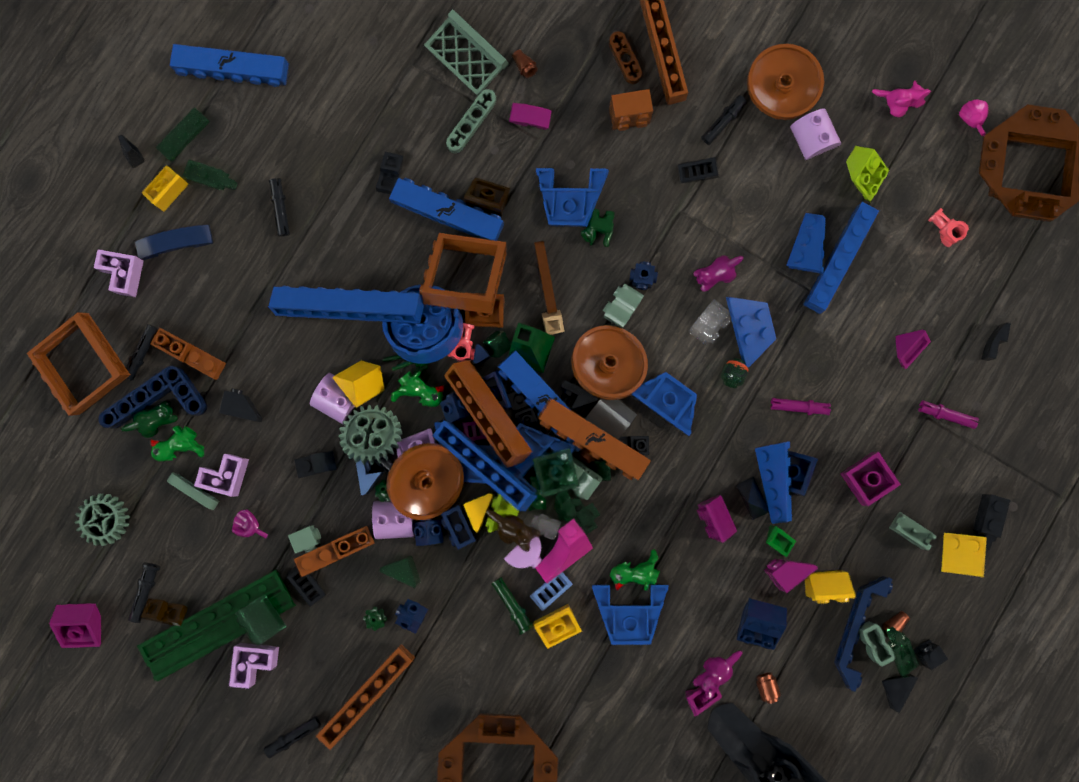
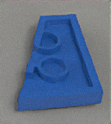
[787,213,825,274]

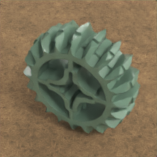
[74,494,130,546]

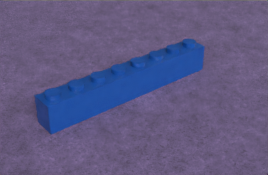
[268,286,424,324]

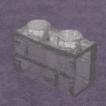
[689,299,731,345]
[530,513,561,540]

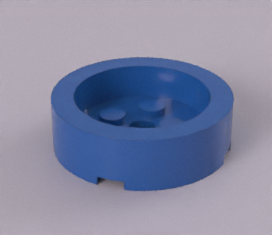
[382,285,463,364]

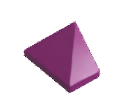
[895,329,931,369]

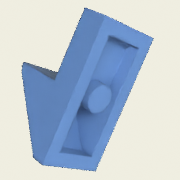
[356,459,384,495]

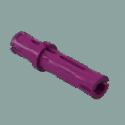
[770,398,831,416]
[918,400,979,429]

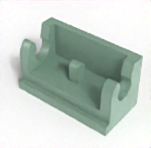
[889,512,936,551]

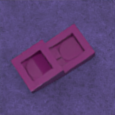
[509,103,552,130]

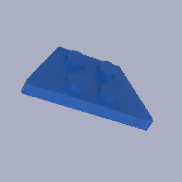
[726,297,776,367]
[631,372,697,436]

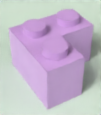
[94,250,143,297]
[194,454,249,497]
[229,643,279,688]

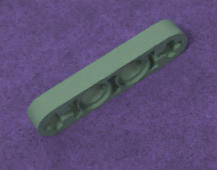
[446,89,496,153]

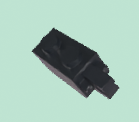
[973,494,1011,550]

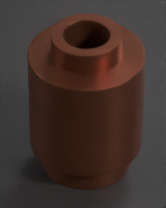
[756,672,781,704]

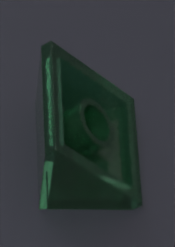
[532,448,579,497]
[379,556,421,588]

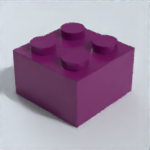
[840,452,901,506]

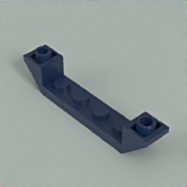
[834,576,893,692]

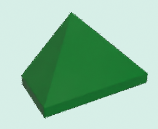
[766,525,796,558]

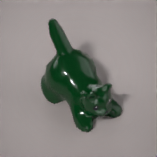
[121,400,178,438]

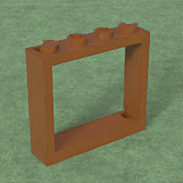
[419,233,507,314]
[27,312,130,416]

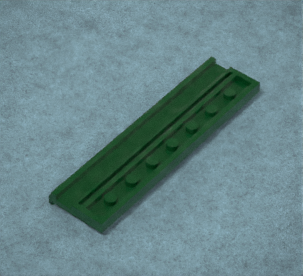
[137,570,296,682]

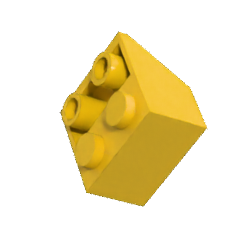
[805,570,855,603]

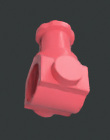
[928,208,969,247]
[447,323,475,362]

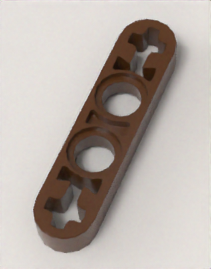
[534,241,557,314]

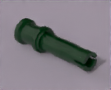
[491,577,534,635]

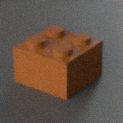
[609,89,653,131]

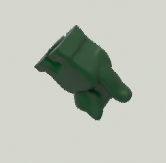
[581,209,615,247]
[525,473,547,511]

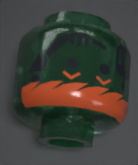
[721,358,749,388]

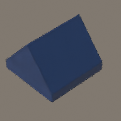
[473,344,490,366]

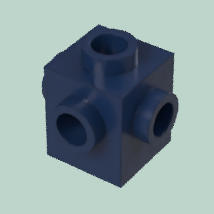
[629,261,658,290]
[440,392,471,423]
[414,518,443,546]
[395,599,428,634]

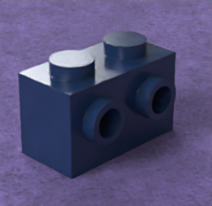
[441,505,477,549]

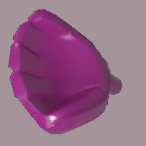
[232,509,268,539]

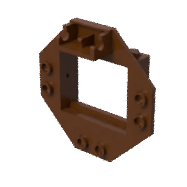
[979,104,1079,222]
[437,713,558,782]

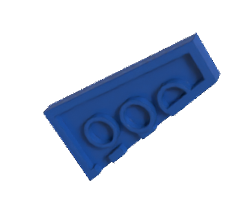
[755,441,792,524]

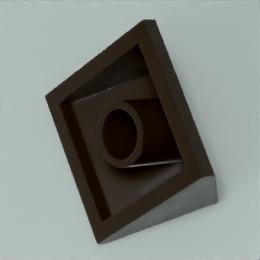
[464,177,510,216]

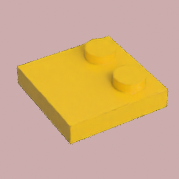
[941,533,987,577]

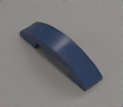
[135,225,213,260]

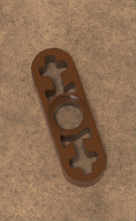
[609,32,642,84]

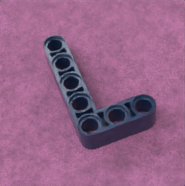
[99,366,207,429]

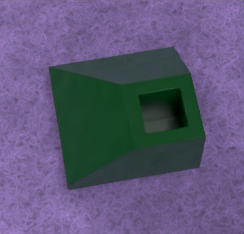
[508,323,555,373]

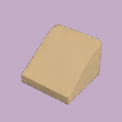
[542,310,565,335]

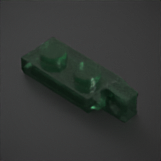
[182,159,238,191]
[886,626,919,677]

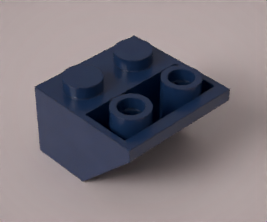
[736,598,787,650]

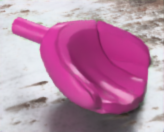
[959,99,988,136]

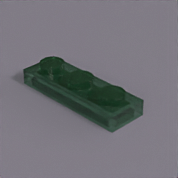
[155,107,210,162]

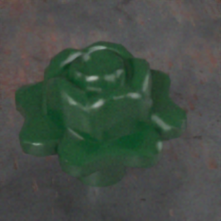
[375,480,390,502]
[363,606,387,631]

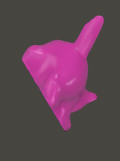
[872,81,931,117]

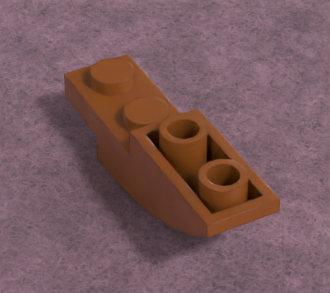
[150,327,226,380]
[294,526,374,577]

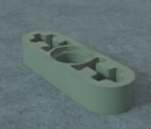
[167,472,219,510]

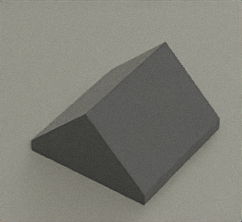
[585,399,637,439]

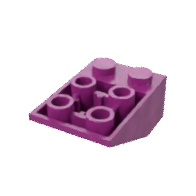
[696,495,737,543]

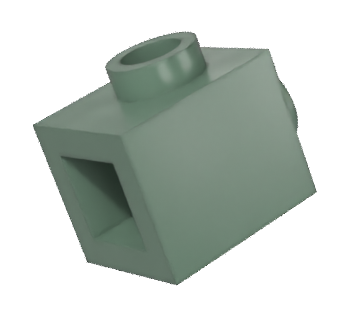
[288,525,321,554]

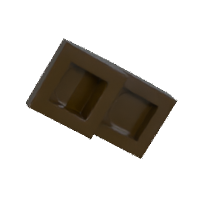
[141,599,188,626]

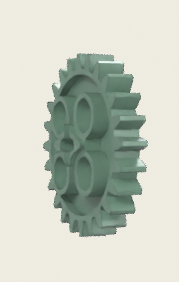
[339,405,402,465]

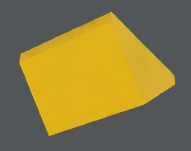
[142,165,188,212]
[333,361,385,408]
[463,493,495,532]
[533,604,582,649]

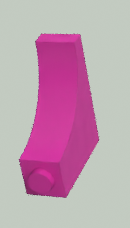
[535,519,593,583]

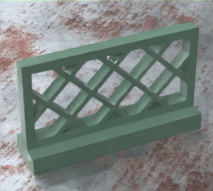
[424,9,509,96]

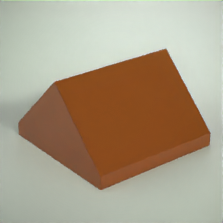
[465,293,505,328]

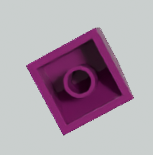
[764,559,818,593]
[49,603,101,648]

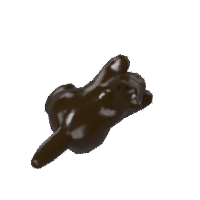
[486,509,540,552]

